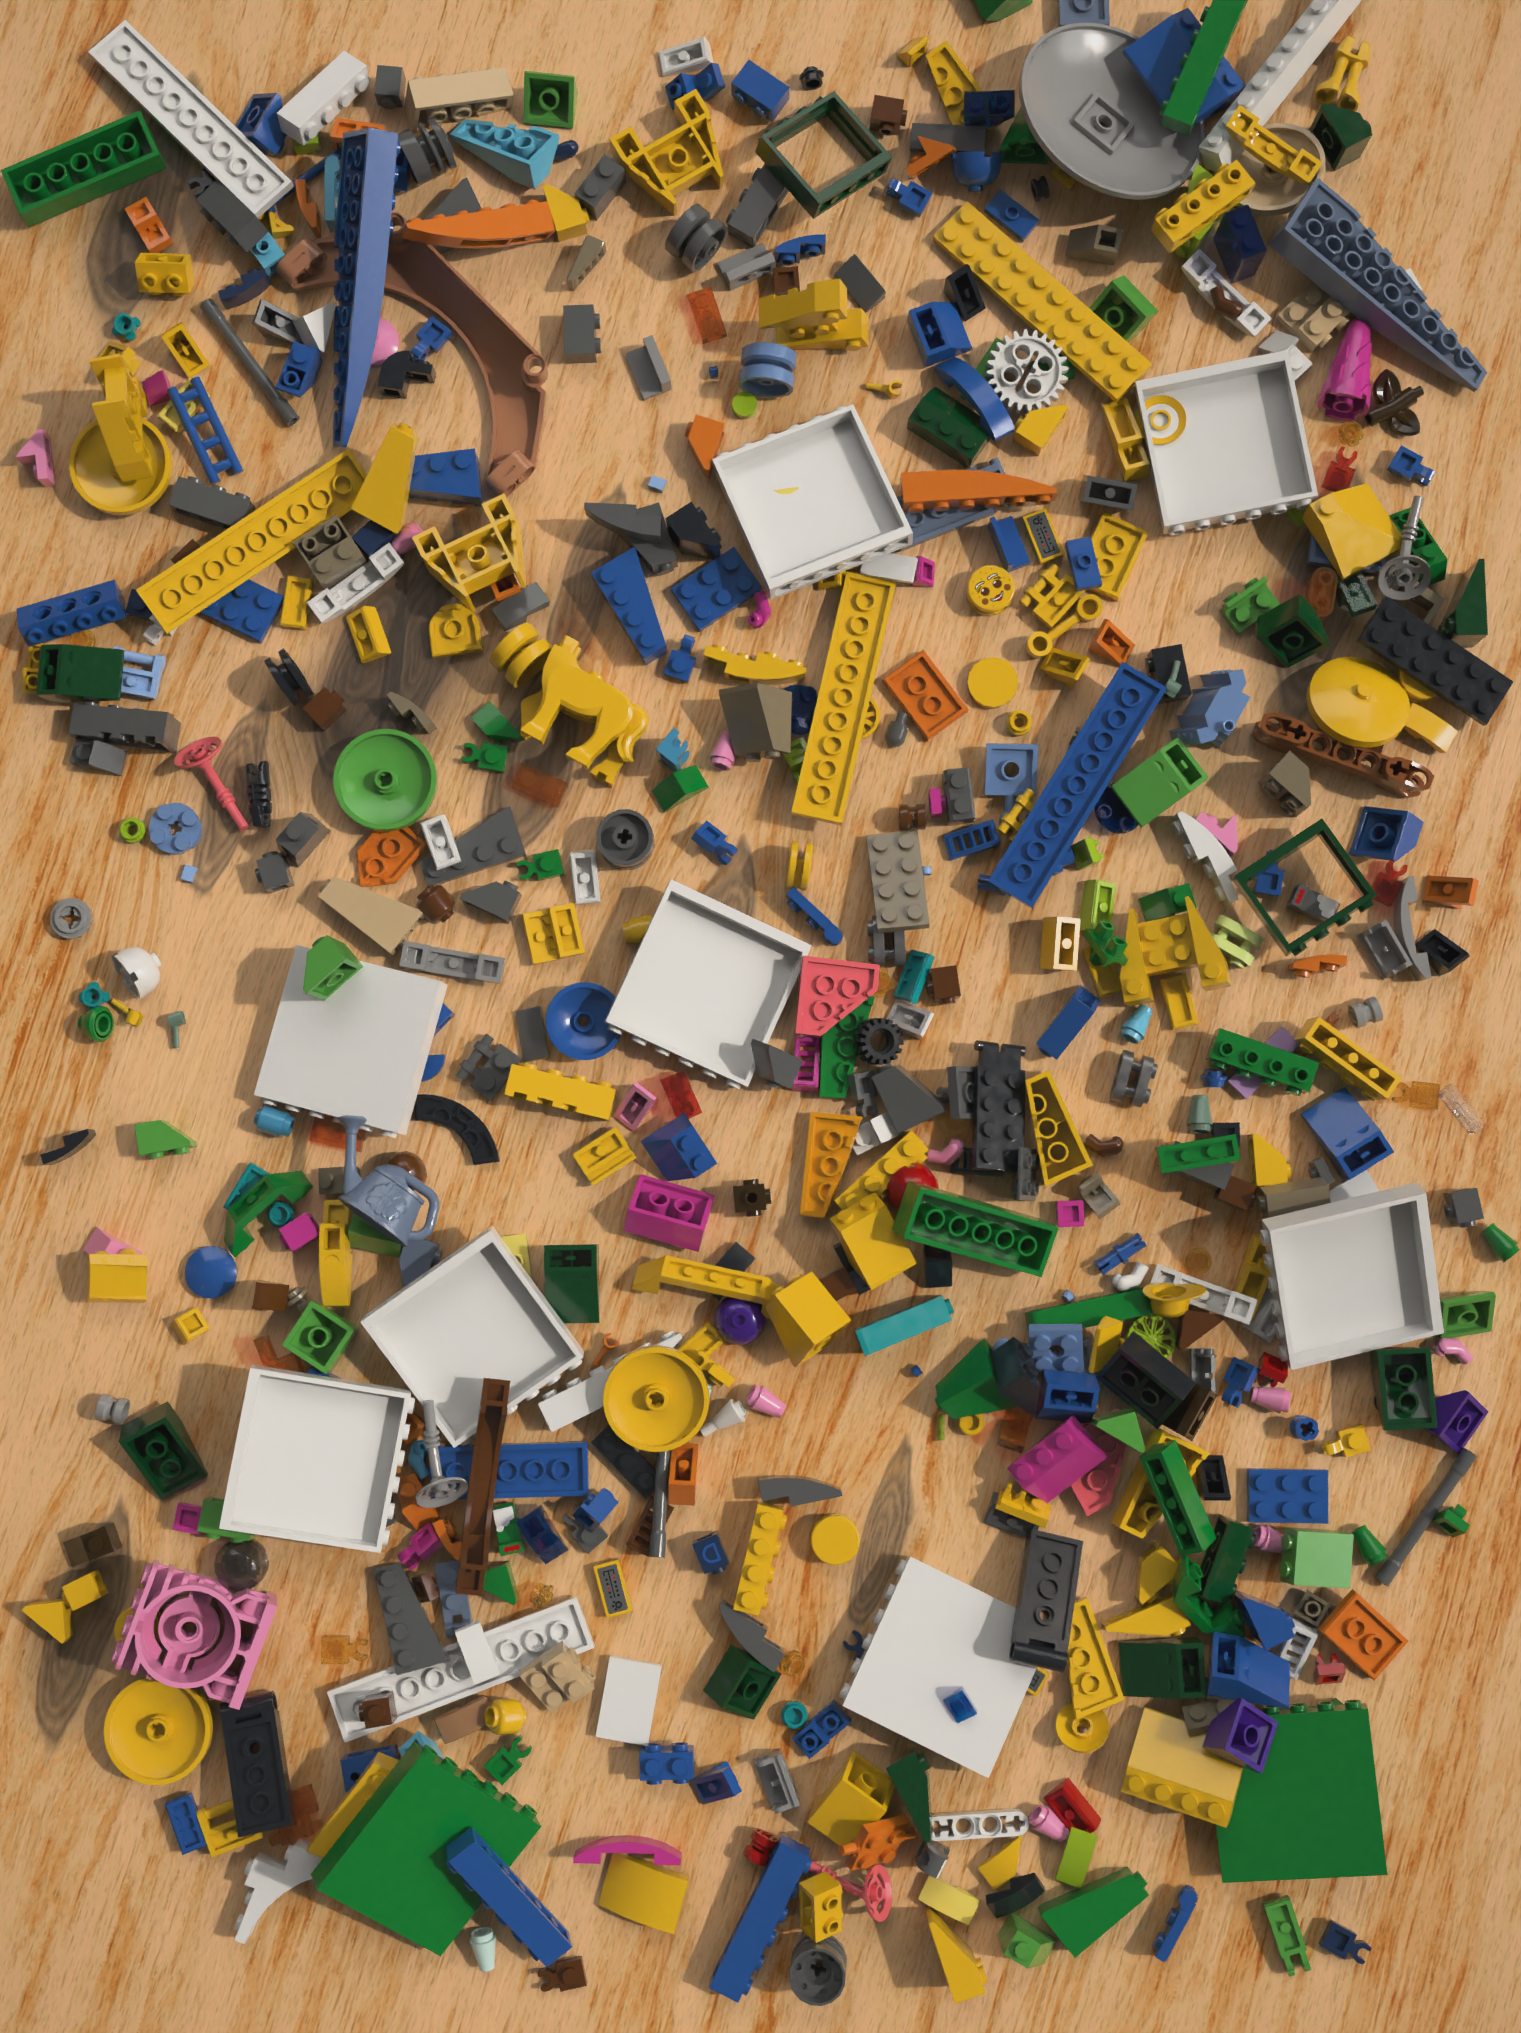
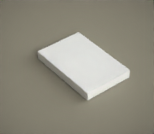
[596,1655,662,1746]

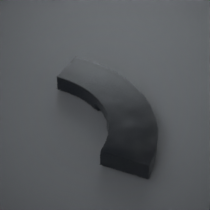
[414,1094,500,1165]

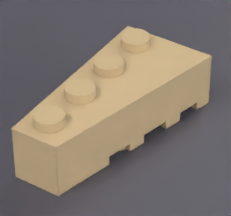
[404,67,513,134]

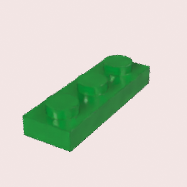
[1156,1134,1241,1174]

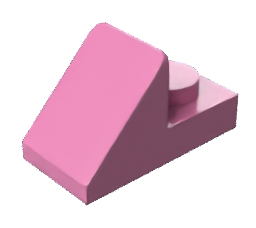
[16,429,56,487]
[1195,812,1238,857]

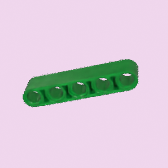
[1025,1287,1153,1332]

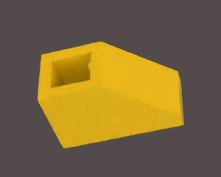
[1135,1542,1178,1605]

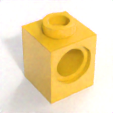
[62,1569,109,1611]

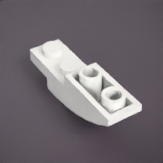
[1172,811,1239,906]

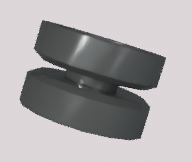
[665,203,727,272]
[597,809,655,870]

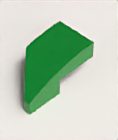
[471,701,524,743]

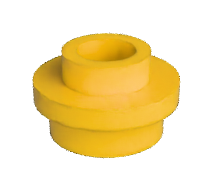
[1006,710,1032,736]

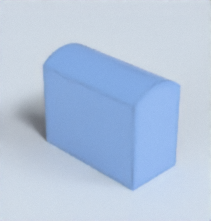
[648,475,667,493]
[180,864,198,883]

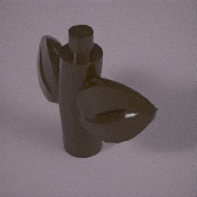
[1364,369,1424,436]

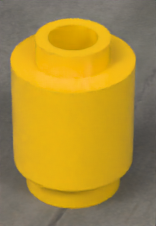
[622,914,652,945]

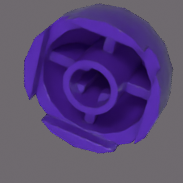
[714,1297,766,1345]

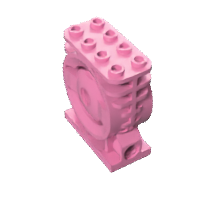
[111,1559,277,1710]

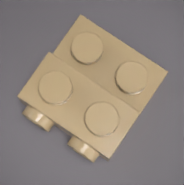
[1276,281,1350,353]
[519,1641,595,1713]

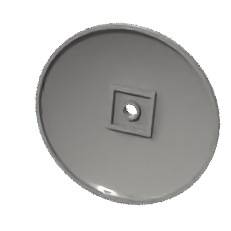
[1019,23,1205,200]

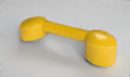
[1025,594,1103,659]

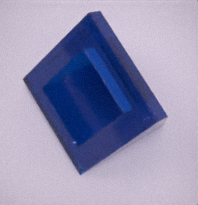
[943,1686,977,1723]

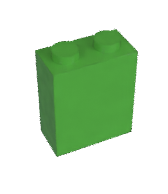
[1279,1527,1354,1588]

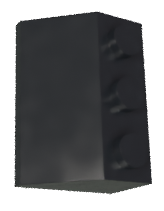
[1096,1331,1196,1429]

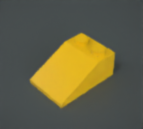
[925,1906,988,2004]

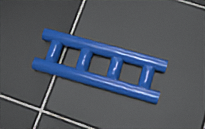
[167,376,244,485]

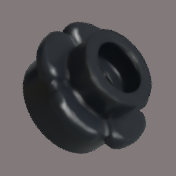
[799,66,824,90]

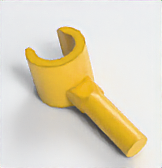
[866,380,902,399]
[111,998,143,1027]

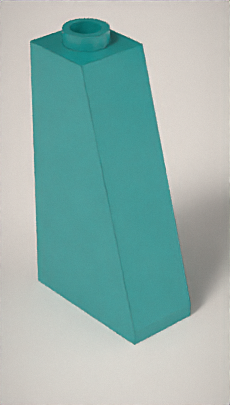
[854,1295,954,1356]

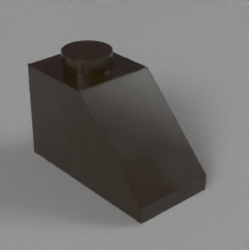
[63,1522,123,1567]

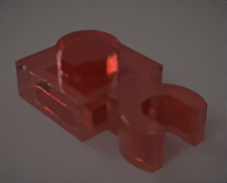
[1321,446,1357,492]
[1371,861,1407,907]

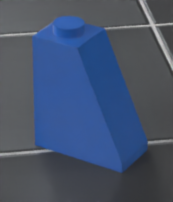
[1036,985,1100,1060]

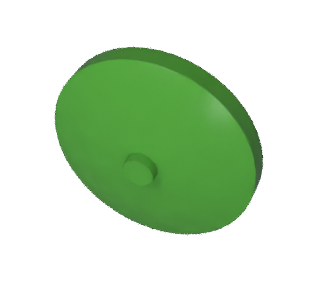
[333,729,438,832]

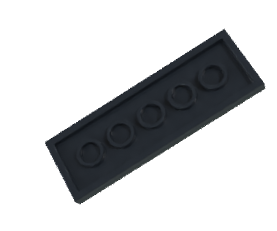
[1357,597,1513,726]

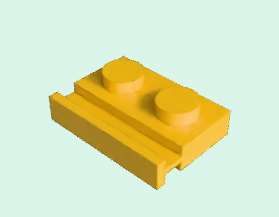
[572,1126,637,1186]

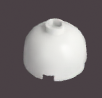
[111,947,161,999]

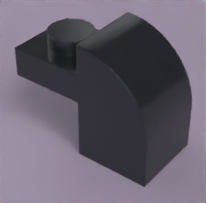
[378,351,436,399]

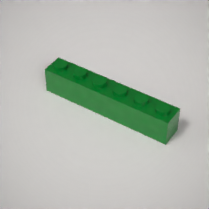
[1159,0,1248,136]

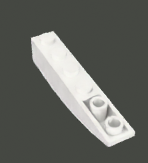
[538,1330,683,1432]

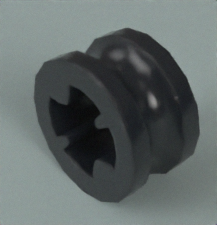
[1030,176,1050,202]

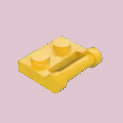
[197,1799,264,1858]

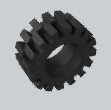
[853,1018,904,1065]

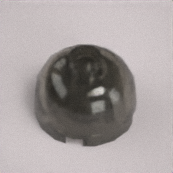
[214,1539,269,1591]

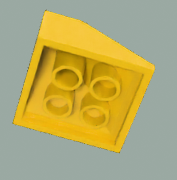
[1302,483,1402,580]

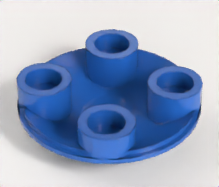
[185,1246,237,1298]

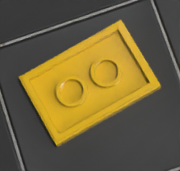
[1089,512,1149,602]

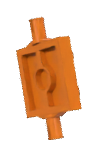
[837,1814,916,1871]

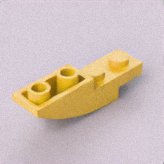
[703,645,807,685]
[319,1200,353,1307]

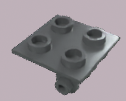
[1011,1147,1040,1201]

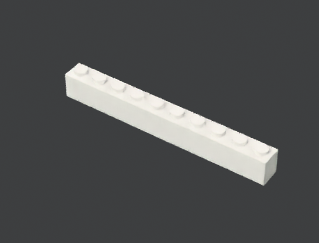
[1199,0,1362,172]

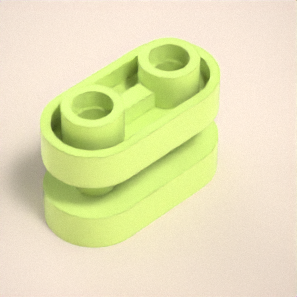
[1211,915,1265,969]

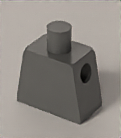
[276,812,331,867]

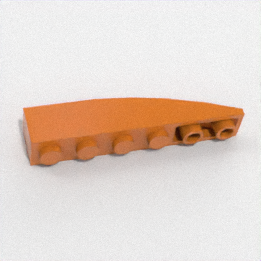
[400,200,556,249]
[900,469,1057,513]

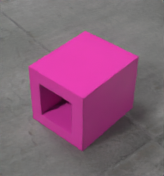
[279,1213,319,1252]

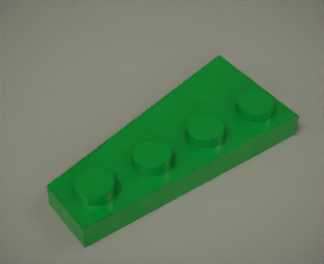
[818,996,875,1099]

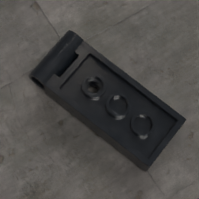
[1009,1529,1083,1673]
[219,1691,296,1837]

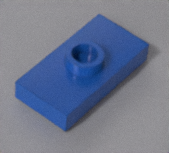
[984,189,1039,242]
[1064,537,1102,592]
[165,1792,207,1855]

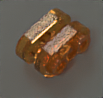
[1304,567,1338,623]

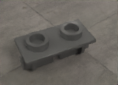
[1190,1348,1217,1393]

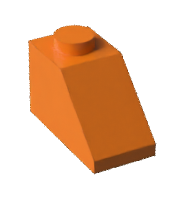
[685,415,725,478]
[668,1443,699,1506]

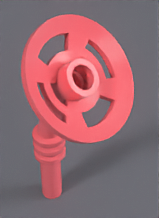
[174,737,249,831]
[809,1860,892,1922]

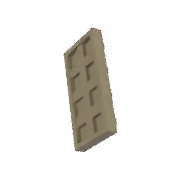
[866,830,929,933]

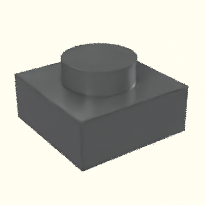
[1308,1158,1335,1184]

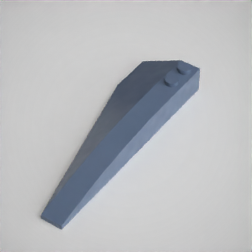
[1268,177,1487,392]

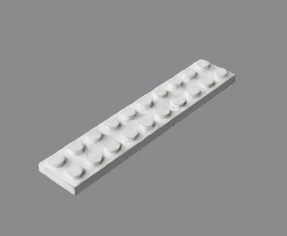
[88,20,294,218]
[327,1596,595,1743]

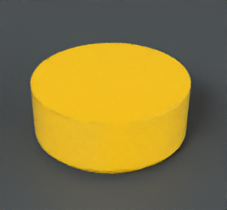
[957,1414,984,1436]

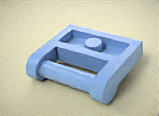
[113,646,166,700]

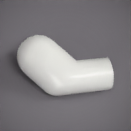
[1112,1262,1149,1292]

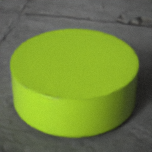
[732,392,757,419]

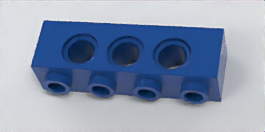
[17,579,126,647]

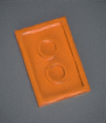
[882,650,969,742]
[1318,1589,1408,1681]

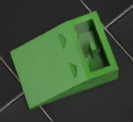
[1111,737,1209,828]

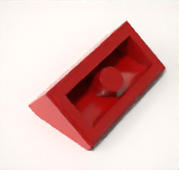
[1043,1778,1101,1833]

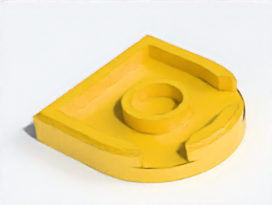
[429,603,483,659]

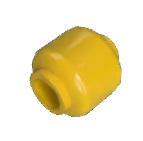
[485,1699,526,1735]

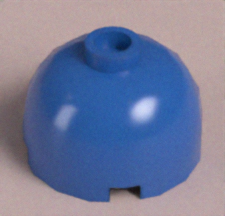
[951,151,1002,192]

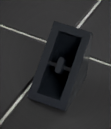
[943,264,986,322]
[1415,929,1470,976]
[923,1244,952,1288]
[1196,1455,1231,1501]

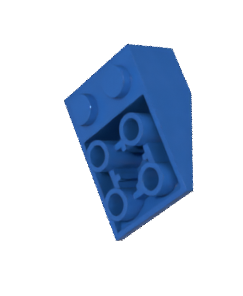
[1301,1087,1394,1180]
[1207,1632,1290,1709]

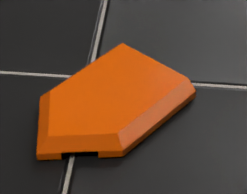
[356,827,428,887]

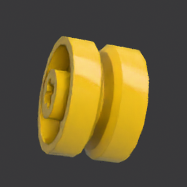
[489,623,553,688]

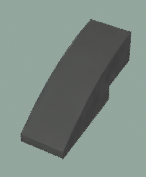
[584,502,662,543]
[758,1475,842,1507]
[719,1599,785,1672]

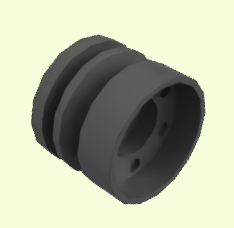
[398,116,457,186]
[789,1935,847,2006]

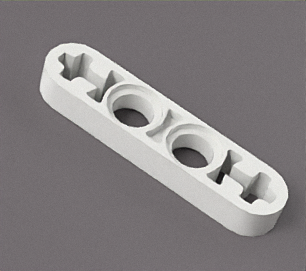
[932,1808,1029,1841]

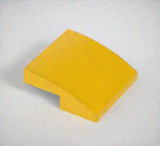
[521,903,585,965]

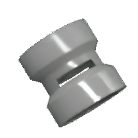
[1348,996,1383,1029]
[95,1394,130,1425]

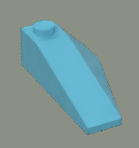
[450,119,560,189]

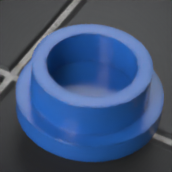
[1201,1069,1227,1087]

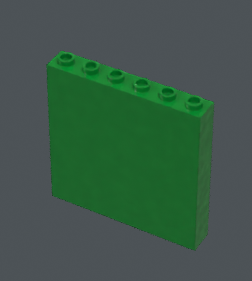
[1216,1700,1388,1883]
[311,1742,541,1956]

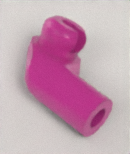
[748,591,771,628]

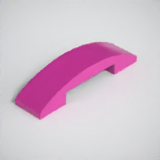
[573,1835,682,1865]

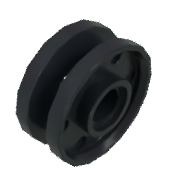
[264,648,314,706]

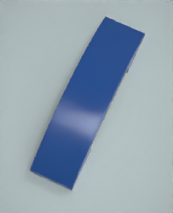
[934,357,1015,442]

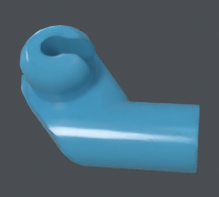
[408,1440,430,1480]

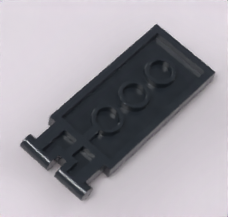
[972,1040,1026,1174]

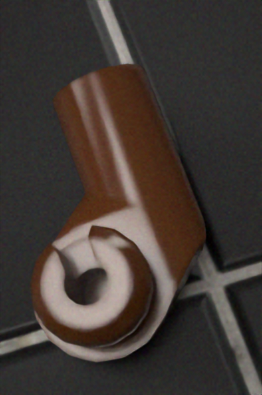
[1210,286,1243,318]
[1083,1133,1124,1157]

